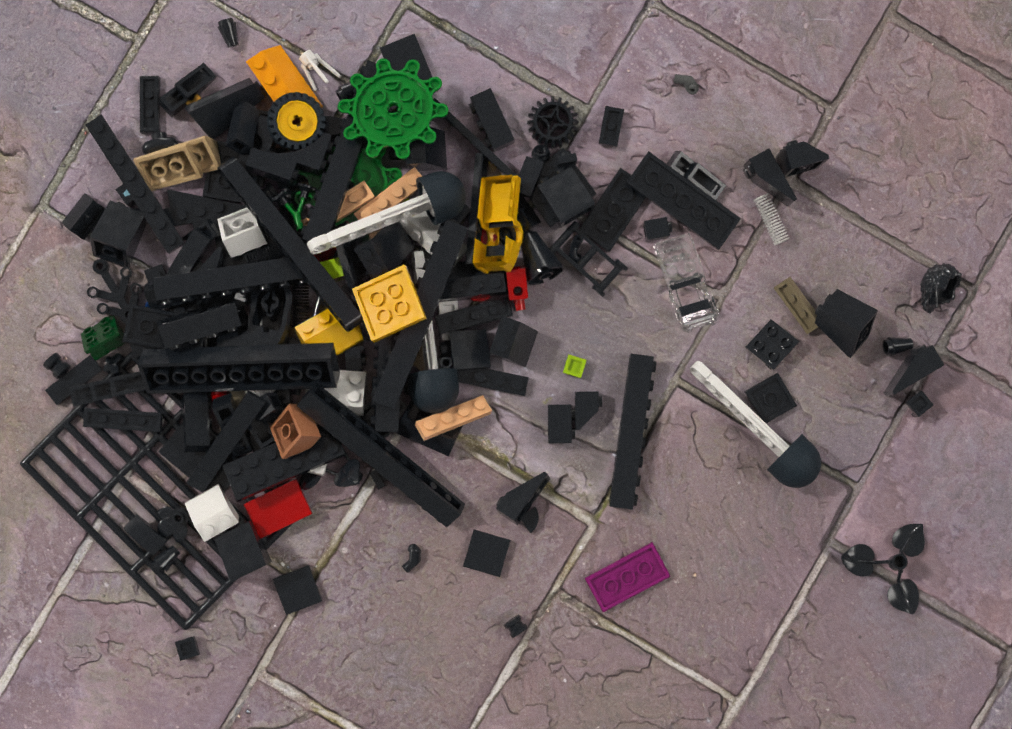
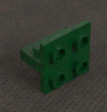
[81,315,125,361]

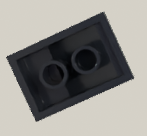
[743,148,797,206]
[883,344,944,396]

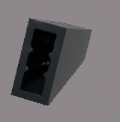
[184,78,265,139]

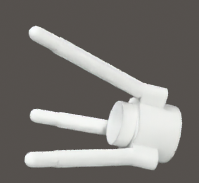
[299,50,341,91]

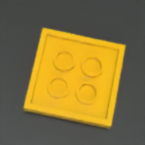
[352,265,427,343]

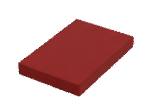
[244,479,313,539]

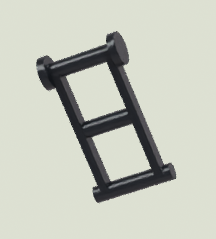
[550,220,628,297]

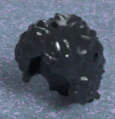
[920,263,962,314]

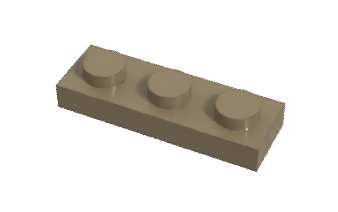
[774,277,818,334]

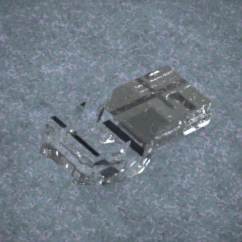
[654,233,719,333]

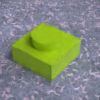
[563,354,587,378]

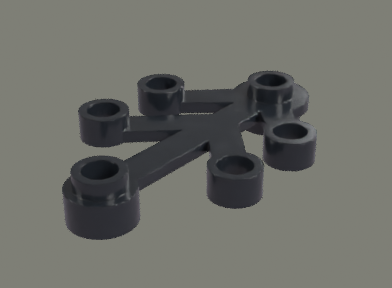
[87,259,143,324]

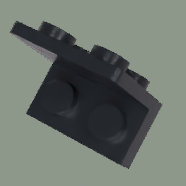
[499,195,541,245]

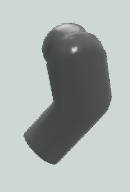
[674,74,699,95]

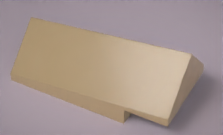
[133,136,221,191]

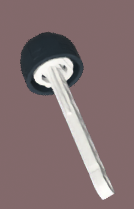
[307,171,466,255]
[407,251,459,414]
[690,361,821,488]

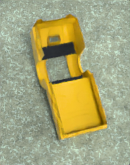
[473,175,523,274]

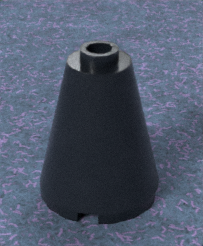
[521,230,563,285]

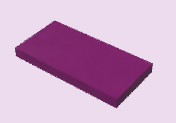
[585,542,671,612]

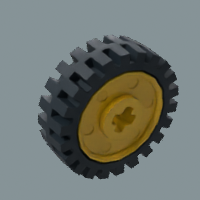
[267,92,326,151]

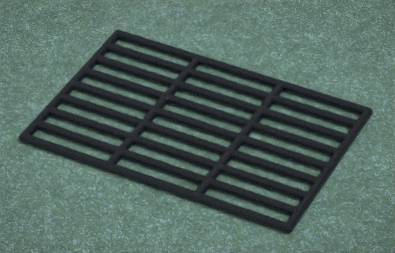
[20,351,293,630]

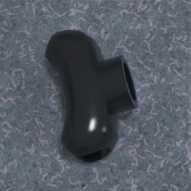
[142,132,179,154]

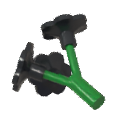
[270,182,317,232]

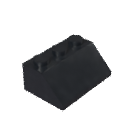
[775,140,829,178]
[396,400,463,457]

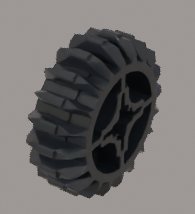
[527,96,579,149]

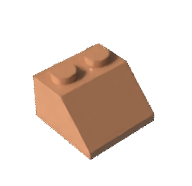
[270,404,321,459]

